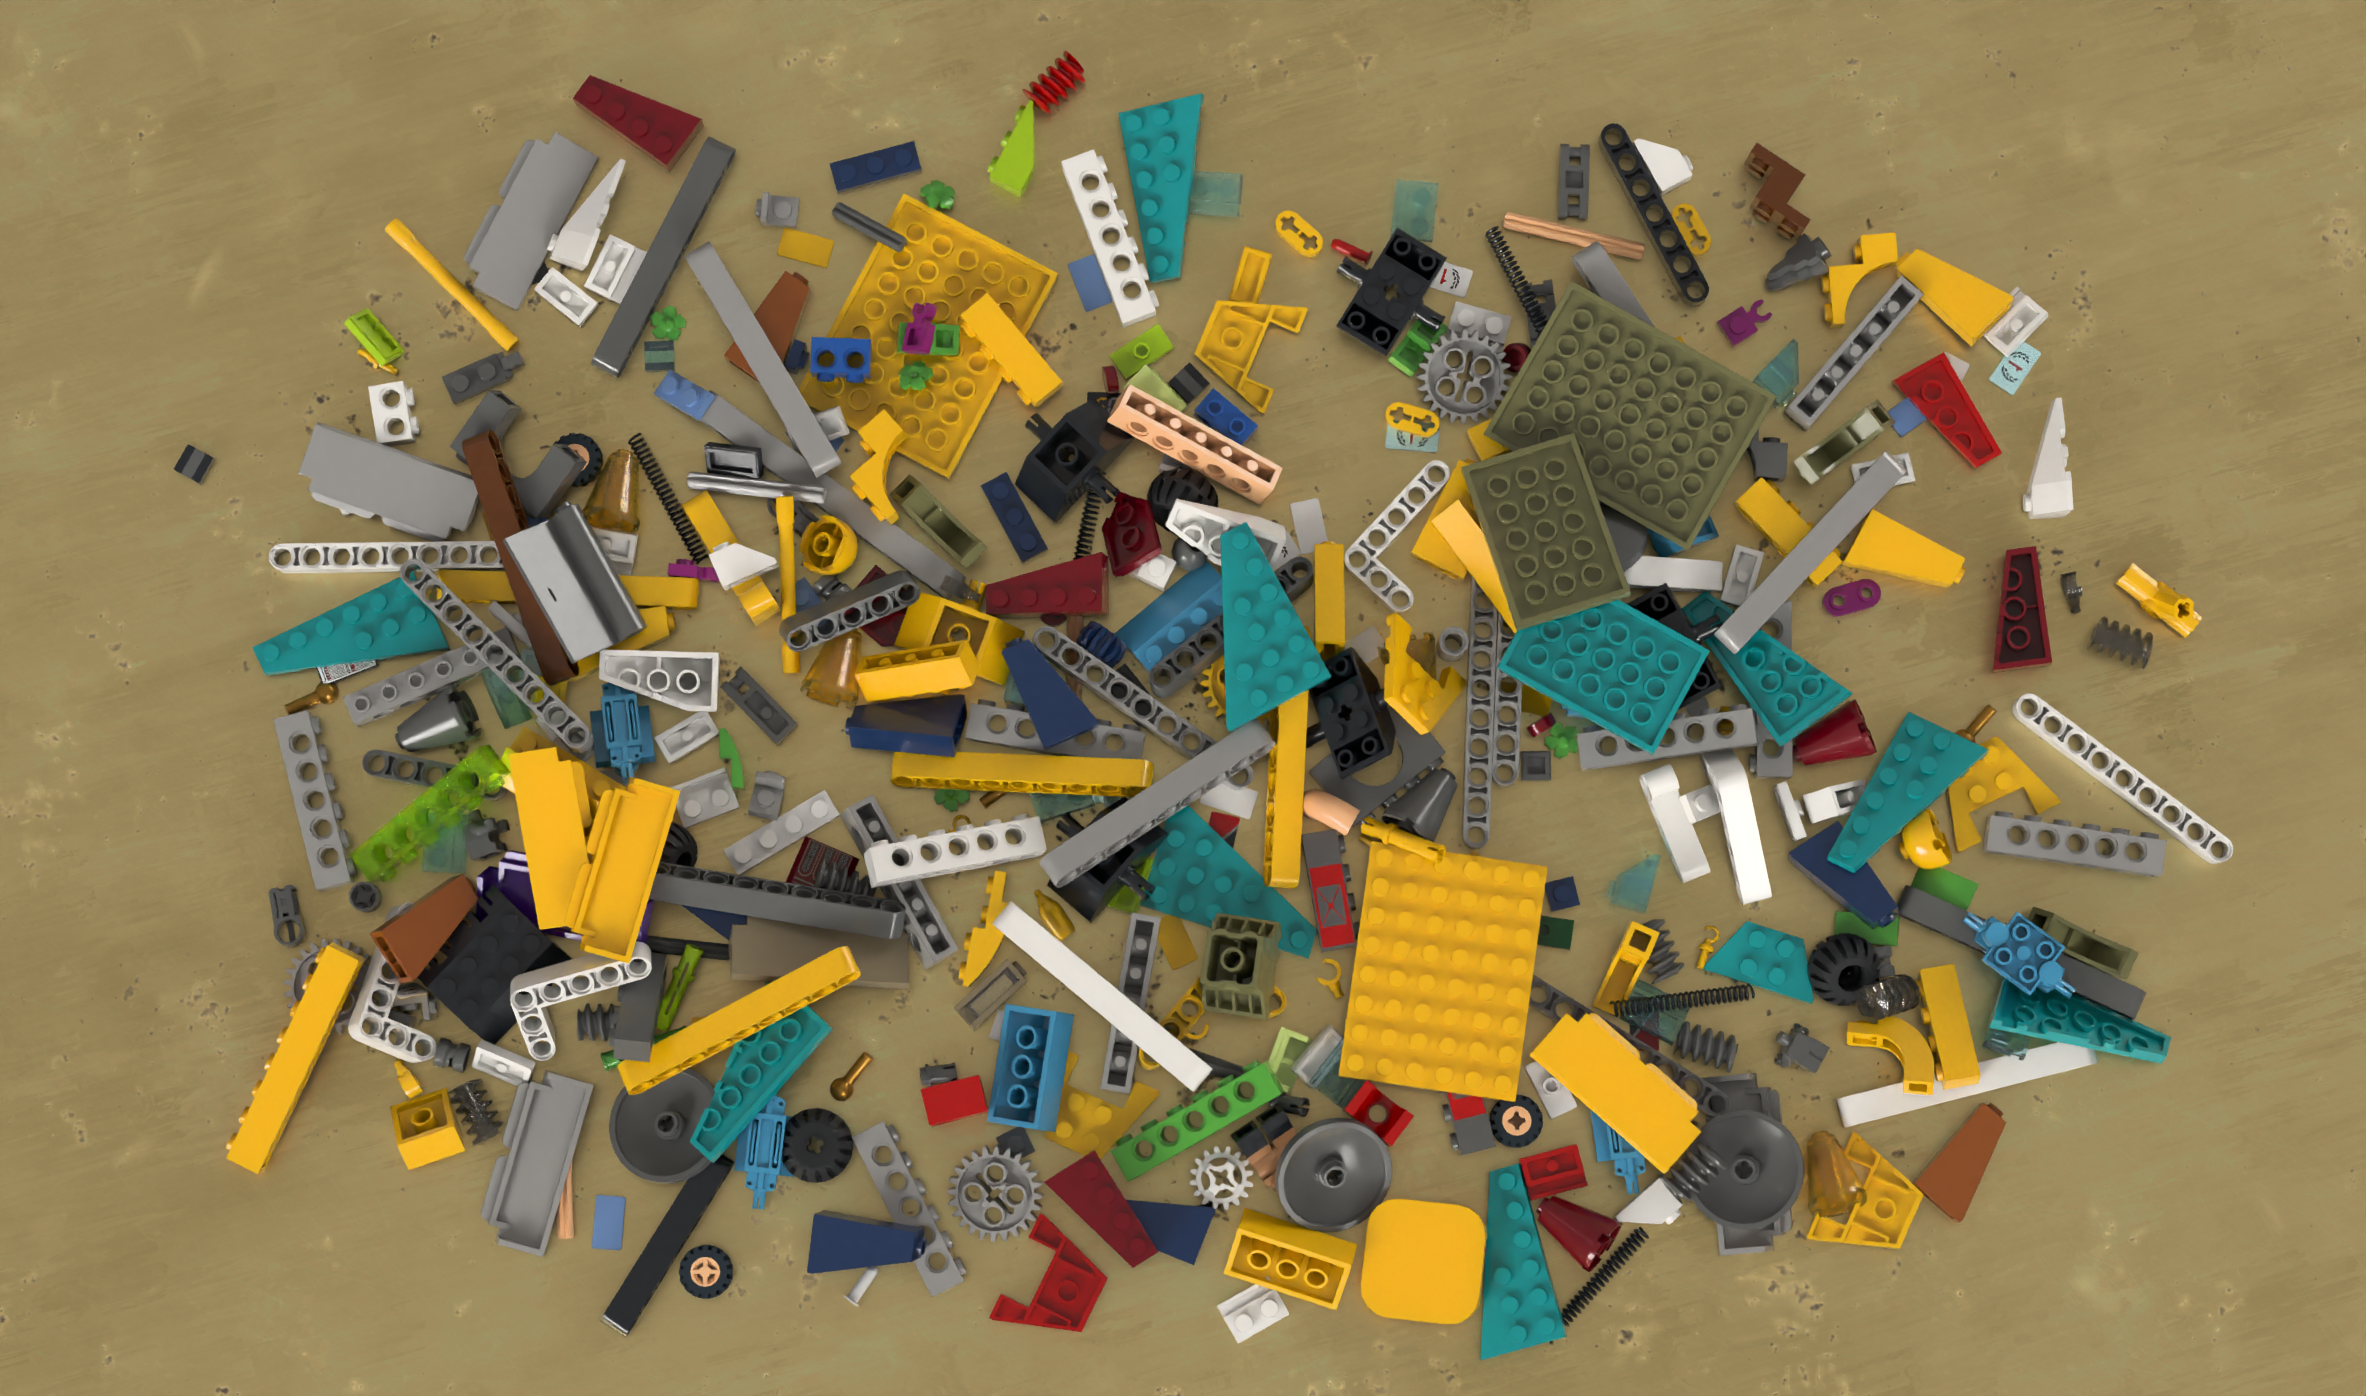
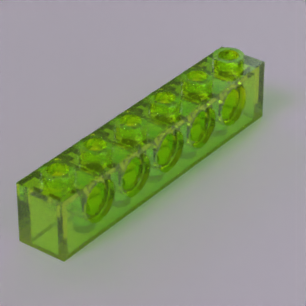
[349,745,511,883]

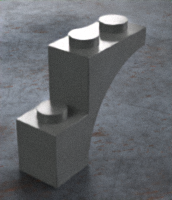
[1747,429,1788,482]

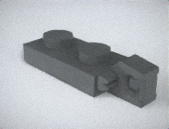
[442,351,525,405]

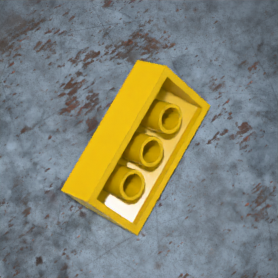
[1223,1208,1358,1310]

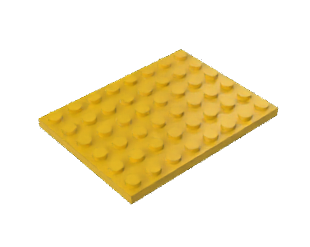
[798,194,1059,480]
[1338,841,1548,1102]

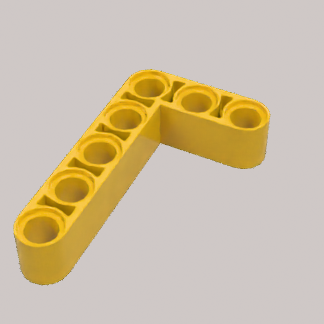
[682,490,781,626]
[1137,975,1287,1070]

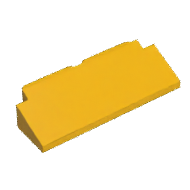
[508,746,593,930]
[564,777,680,964]
[1530,1013,1701,1174]

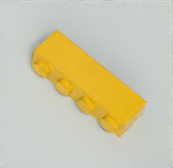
[960,293,1063,408]
[1733,477,1843,589]
[854,640,980,702]
[1914,963,1981,1090]

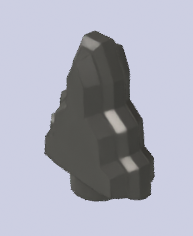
[1765,233,1832,291]

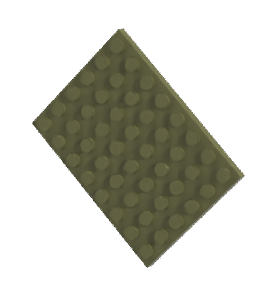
[1483,281,1777,551]

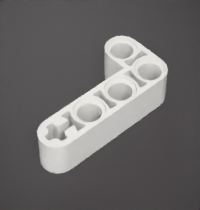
[1624,556,1723,593]
[1639,764,1710,883]

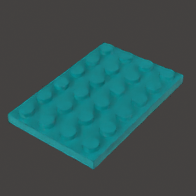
[1497,600,1710,755]

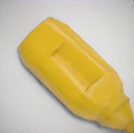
[1034,889,1075,941]

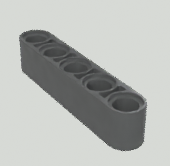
[779,570,920,652]
[362,750,508,801]

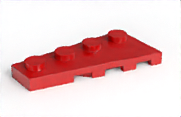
[1892,352,2002,469]

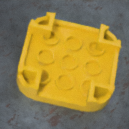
[1361,1199,1487,1324]

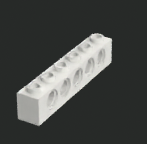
[1061,149,1159,328]
[864,814,1047,888]

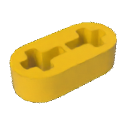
[1671,203,1711,257]
[1275,210,1323,258]
[1385,402,1440,438]

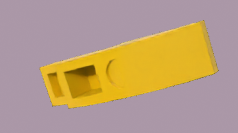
[958,870,1008,987]

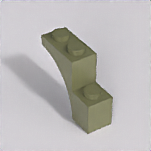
[1793,399,1895,485]
[889,474,987,569]
[2028,906,2139,980]

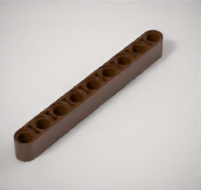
[462,430,579,686]

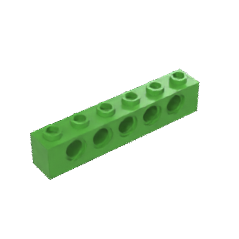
[1111,1060,1285,1182]

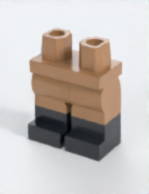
[1230,1103,1297,1193]

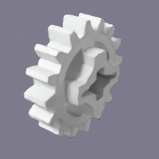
[1189,1146,1253,1210]

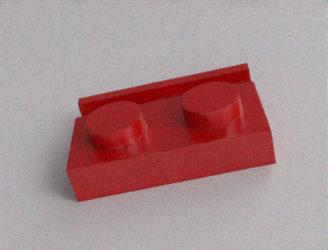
[1519,1144,1588,1201]

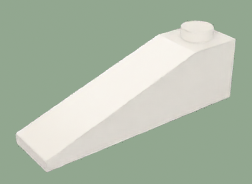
[547,159,626,272]
[2023,398,2073,519]
[1165,499,1286,569]
[599,650,720,712]

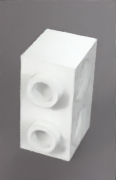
[368,381,419,447]

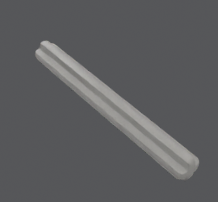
[686,471,827,504]

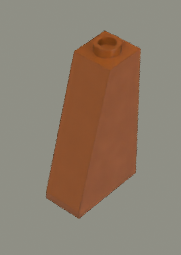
[724,271,811,384]
[370,874,478,984]
[1912,1103,2006,1223]

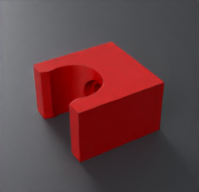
[921,1075,989,1127]
[1343,1080,1414,1147]

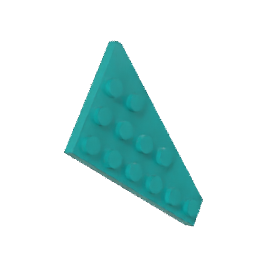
[1220,522,1331,732]
[1140,805,1317,959]

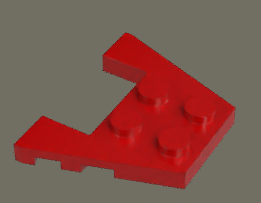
[989,1213,1108,1332]

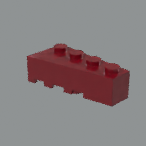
[573,75,704,172]
[1992,546,2052,673]
[986,552,1109,619]
[1044,1150,1158,1268]

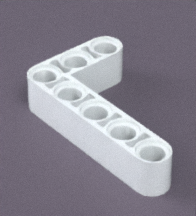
[1344,460,1450,615]
[1701,749,1772,905]
[348,902,437,1063]
[510,941,652,1061]

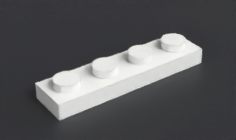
[723,790,840,875]

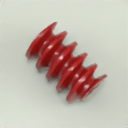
[1022,51,1086,115]

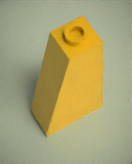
[1896,248,2014,347]
[1410,458,1477,582]
[1841,509,1966,588]
[1314,541,1345,661]
[569,606,676,682]

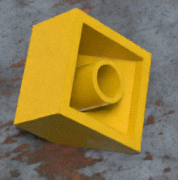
[390,1088,465,1170]

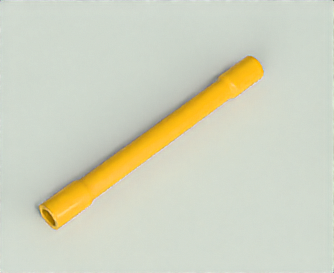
[385,218,520,352]
[776,496,800,673]

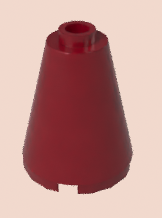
[1792,699,1877,766]
[1536,1196,1621,1272]

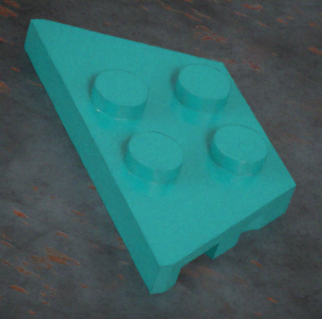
[1703,921,1814,1004]

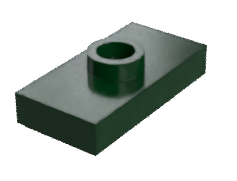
[1537,915,1574,950]

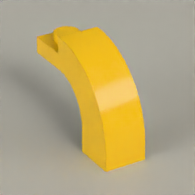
[1847,1014,1934,1095]

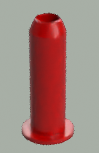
[1331,239,1373,267]

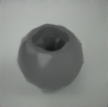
[1171,537,1208,570]

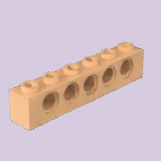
[1107,384,1283,505]

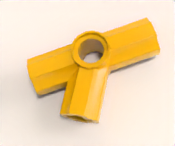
[2116,563,2202,638]

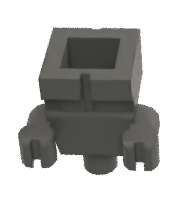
[464,809,510,861]
[1774,1023,1830,1073]

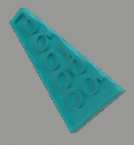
[1119,93,1204,284]
[252,571,451,676]
[1682,591,1853,747]
[1827,712,1988,873]
[1989,977,2171,1064]
[690,982,833,1163]
[1480,1164,1567,1360]

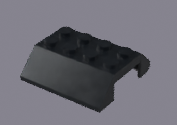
[417,884,572,1045]

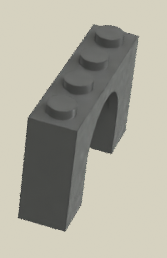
[450,390,587,519]
[1309,706,1446,828]

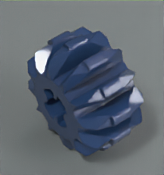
[1076,621,1127,668]

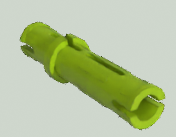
[656,943,704,1032]

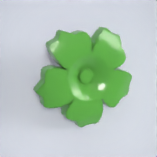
[920,180,955,209]
[651,305,686,342]
[899,361,934,391]
[1544,723,1579,759]
[934,789,970,812]

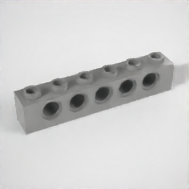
[1784,275,1924,431]
[1748,601,1793,779]
[343,627,521,728]
[965,699,1146,759]
[1576,704,1759,771]
[273,710,357,892]
[840,795,959,970]
[1982,811,2167,877]
[1100,913,1161,1094]
[852,1121,967,1297]

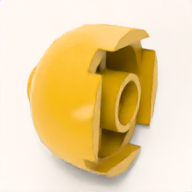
[799,515,858,575]
[1899,808,1952,870]

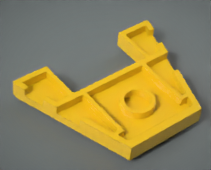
[1194,300,1308,414]
[1384,612,1467,735]
[1947,736,2061,853]
[1044,1051,1160,1159]
[1806,1132,1924,1249]

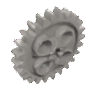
[1416,329,1512,424]
[283,938,378,1035]
[947,1144,1044,1242]

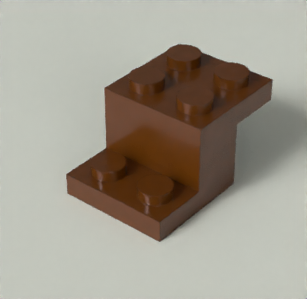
[1744,143,1811,240]

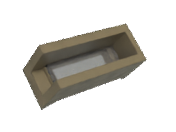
[954,959,1027,1031]

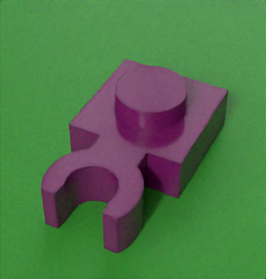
[1717,299,1772,347]
[901,303,937,354]
[668,559,720,582]

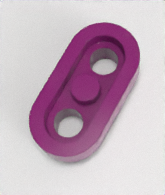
[1822,579,1881,617]

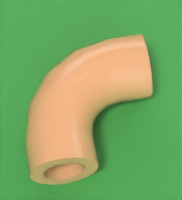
[1303,789,1360,836]

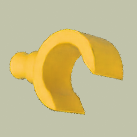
[1316,959,1344,999]
[1168,1014,1209,1040]
[394,1060,423,1099]

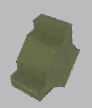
[1200,913,1282,1020]

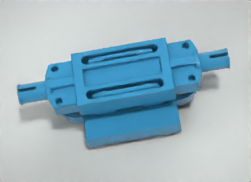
[590,682,655,784]
[1962,911,2076,999]
[734,1092,794,1210]
[1590,1109,1646,1194]

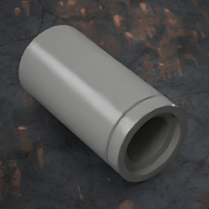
[1436,627,1469,662]

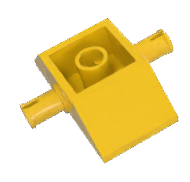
[894,579,1025,696]

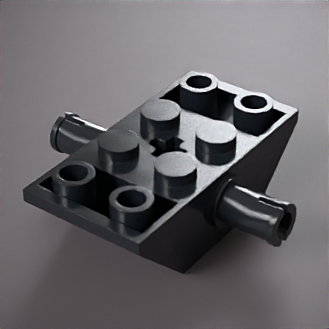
[1336,228,1447,357]
[1015,399,1136,523]
[1627,583,1723,710]
[1306,647,1396,779]
[1047,797,1169,923]

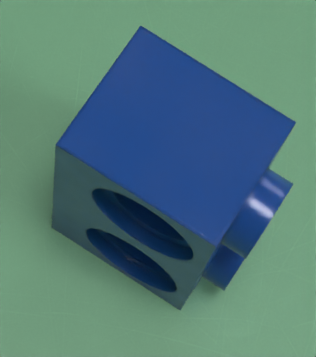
[810,337,872,383]
[1194,388,1258,446]

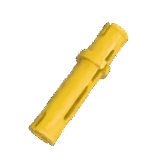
[1361,816,1446,863]

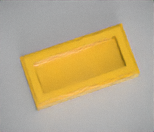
[1228,246,1272,304]

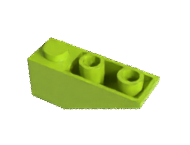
[987,100,1035,197]

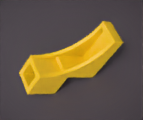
[1821,232,1898,329]
[850,409,907,525]
[1592,921,1660,1018]

